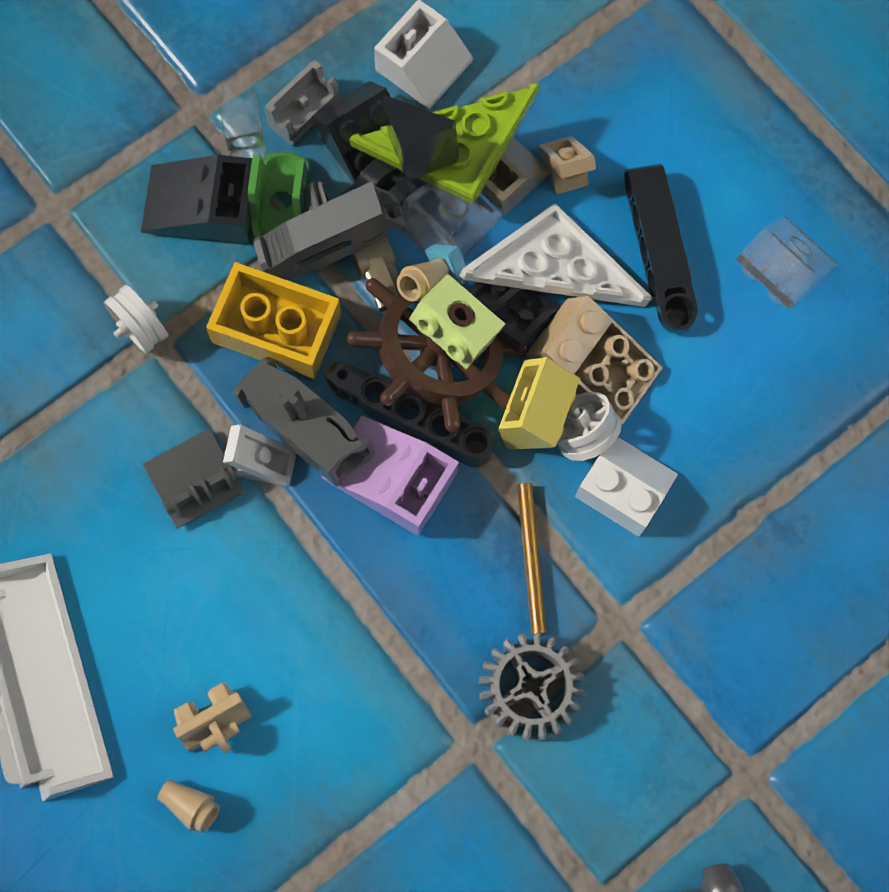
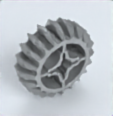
[478,633,585,741]

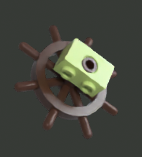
[347,261,530,433]

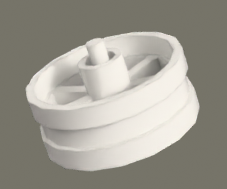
[103,285,169,354]
[557,392,621,461]

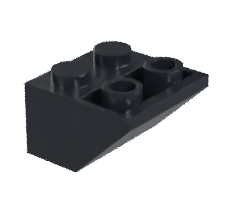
[311,81,391,183]

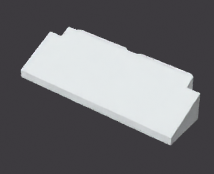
[0,553,113,802]

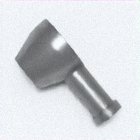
[682,863,744,892]

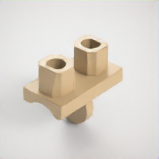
[173,682,252,754]

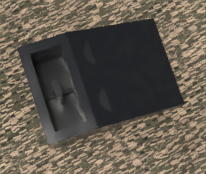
[141,155,252,243]

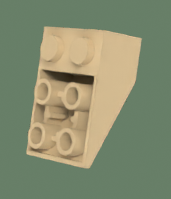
[526,296,663,425]

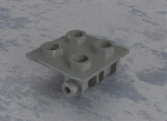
[142,428,245,529]

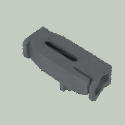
[253,181,406,280]
[233,357,375,487]

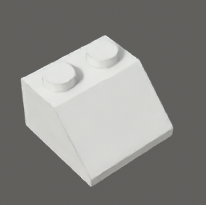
[575,437,678,537]

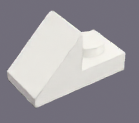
[223,425,297,486]

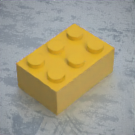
[206,262,341,380]

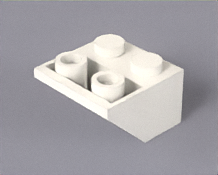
[374,0,473,109]

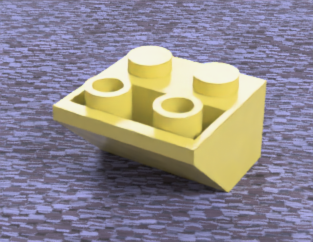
[499,357,580,450]

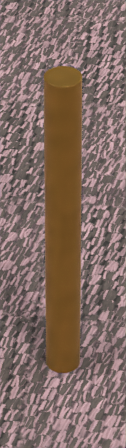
[517,483,547,636]

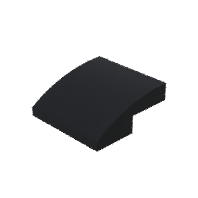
[467,282,561,353]

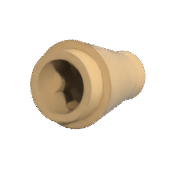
[397,258,449,302]
[158,779,220,833]

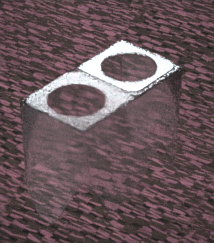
[215,84,267,159]

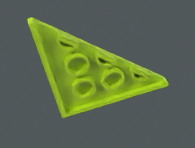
[350,83,540,205]

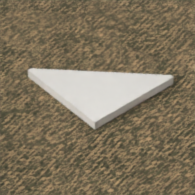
[459,204,653,307]

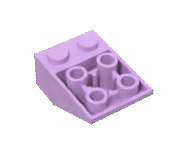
[322,416,459,536]

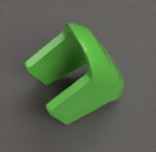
[248,152,309,238]

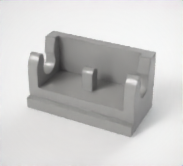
[264,60,341,146]

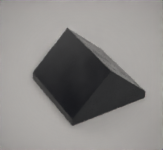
[382,95,459,181]

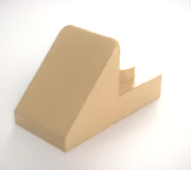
[539,136,596,194]

